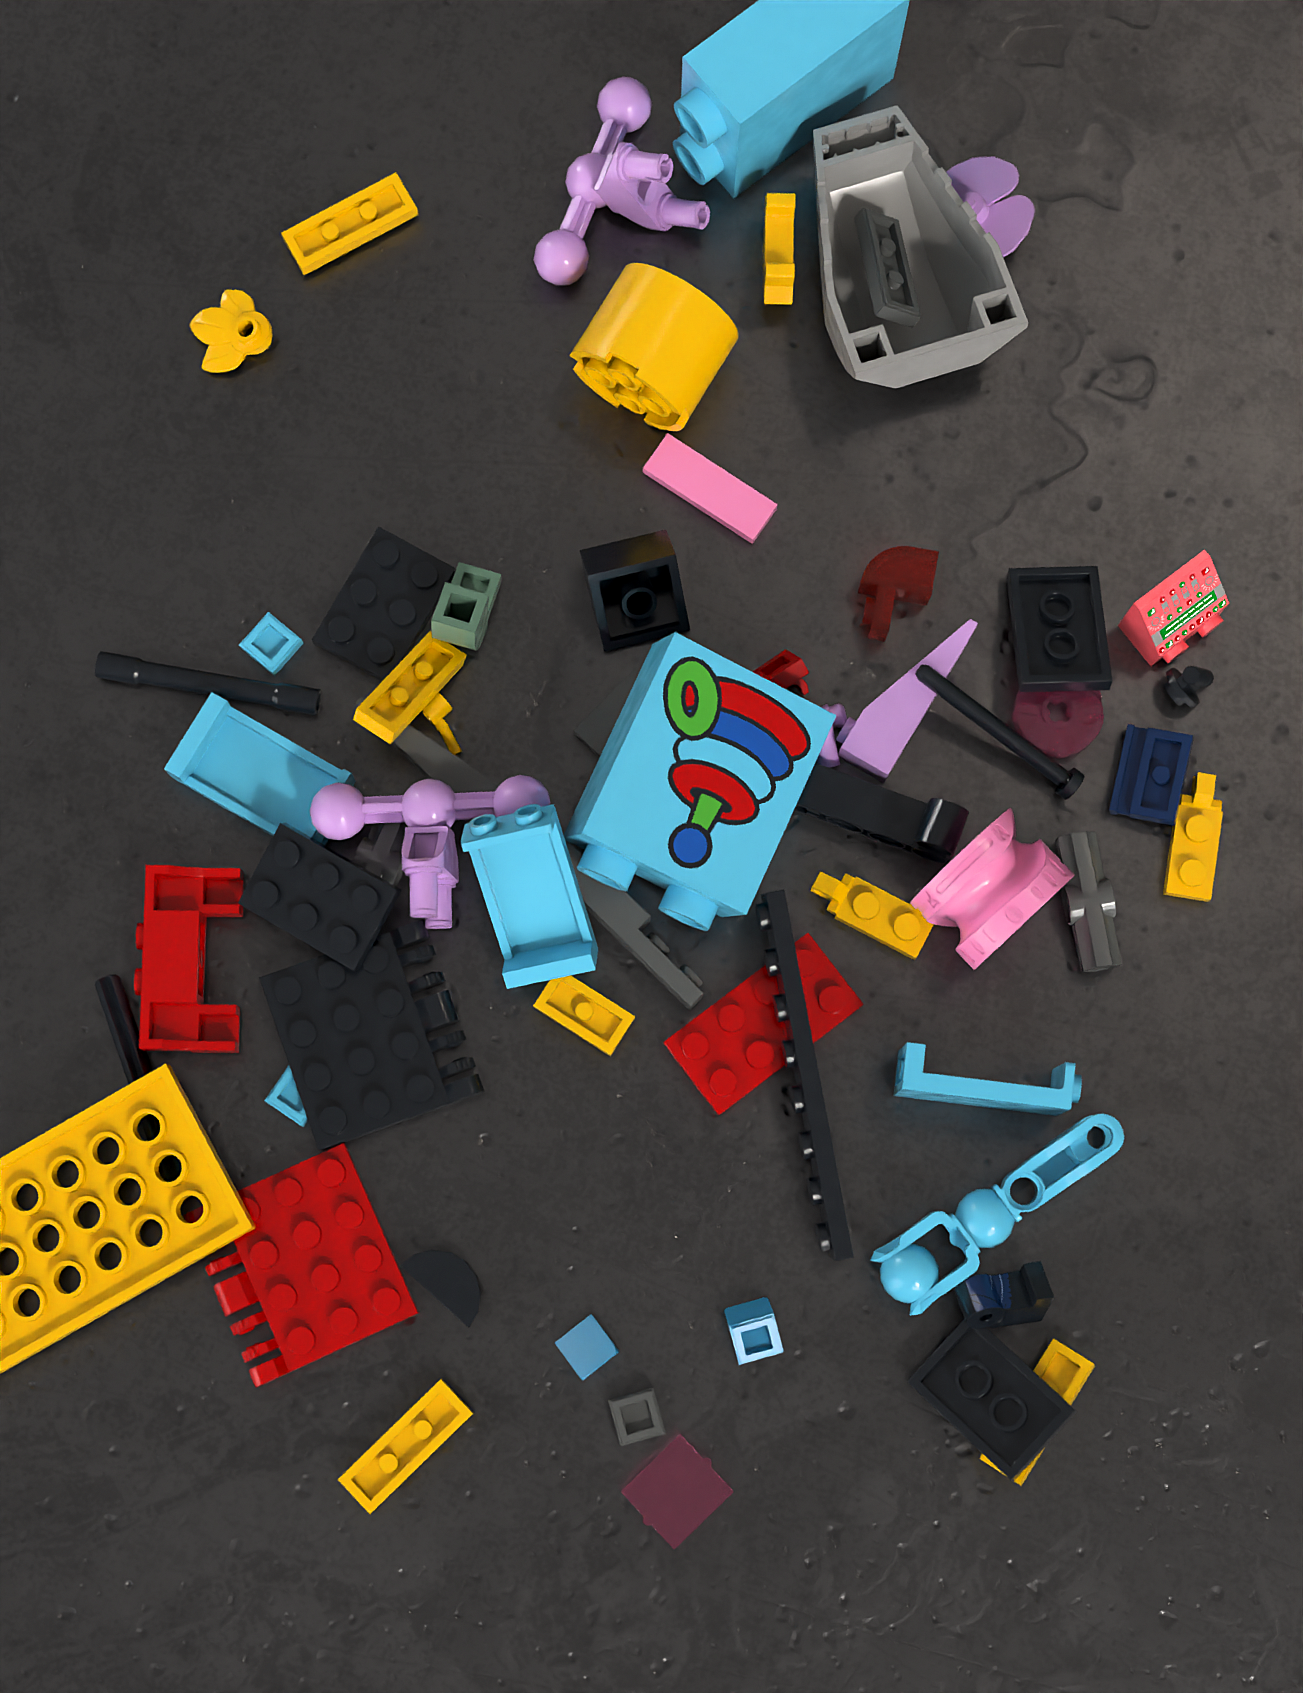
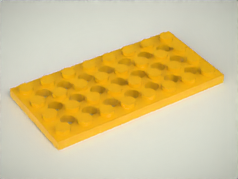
[0,1064,256,1374]

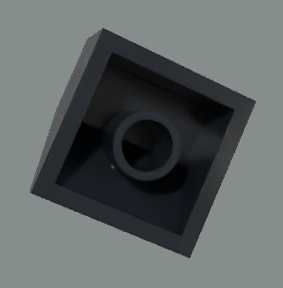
[579,529,690,652]

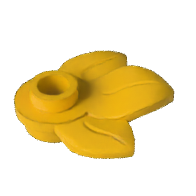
[190,289,272,373]

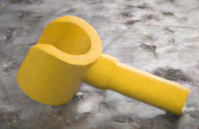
[423,692,462,755]

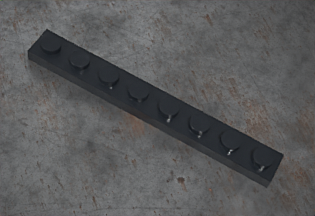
[755,889,854,1261]

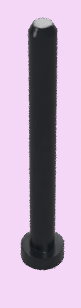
[915,664,1085,800]

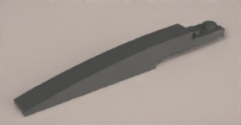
[354,697,704,1011]

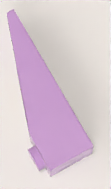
[836,619,978,783]

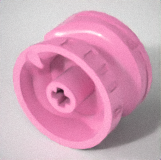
[910,808,1075,970]

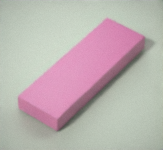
[643,433,778,544]

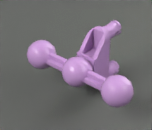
[534,77,710,286]
[310,775,550,929]

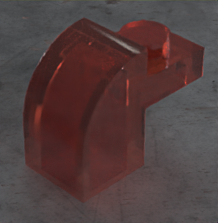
[857,546,939,642]

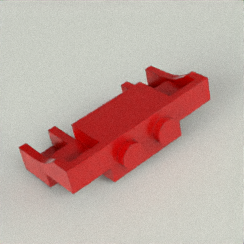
[134,865,244,1053]

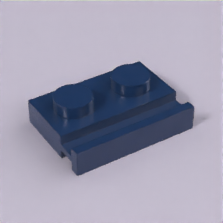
[1109,724,1193,826]

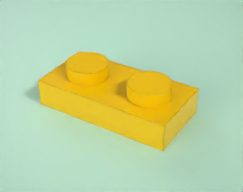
[533,975,635,1057]

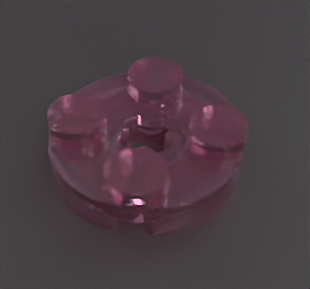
[1012,691,1104,759]

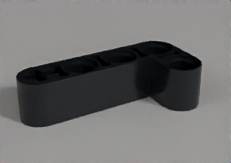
[794,763,969,864]

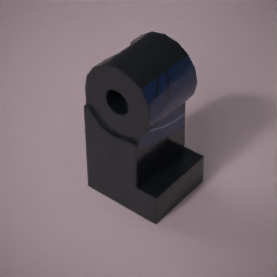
[955,1261,1054,1329]

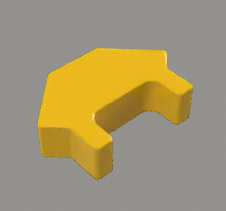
[763,193,796,305]

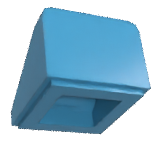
[724,1297,784,1365]
[555,1314,620,1381]

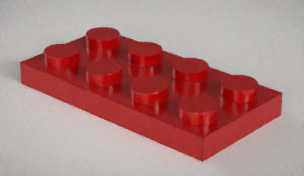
[663,933,864,1116]

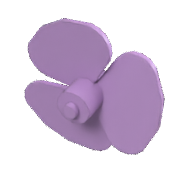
[946,157,1035,257]

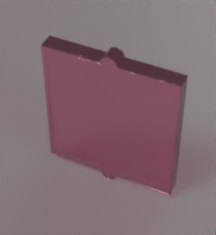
[621,1434,734,1550]

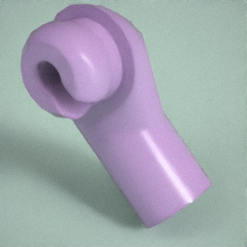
[817,703,847,768]

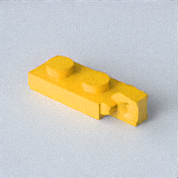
[1163,772,1223,902]
[810,871,934,960]

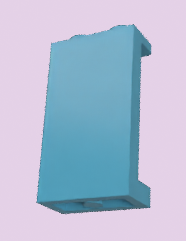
[164,692,356,845]
[460,804,598,989]
[893,1042,1082,1116]

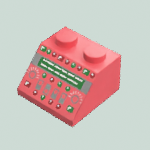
[1118,549,1229,667]

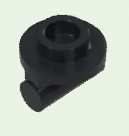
[1164,666,1214,708]

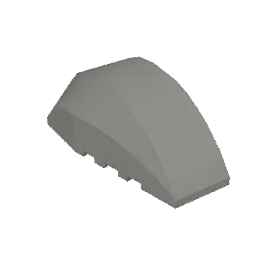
[813,105,1028,389]

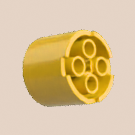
[569,263,739,431]

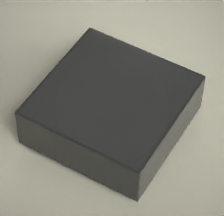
[608,1387,666,1446]

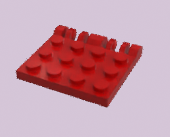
[183,1143,419,1388]

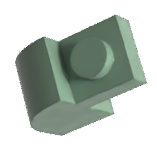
[431,562,501,651]

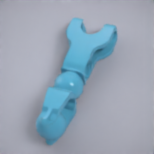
[870,1114,1124,1315]

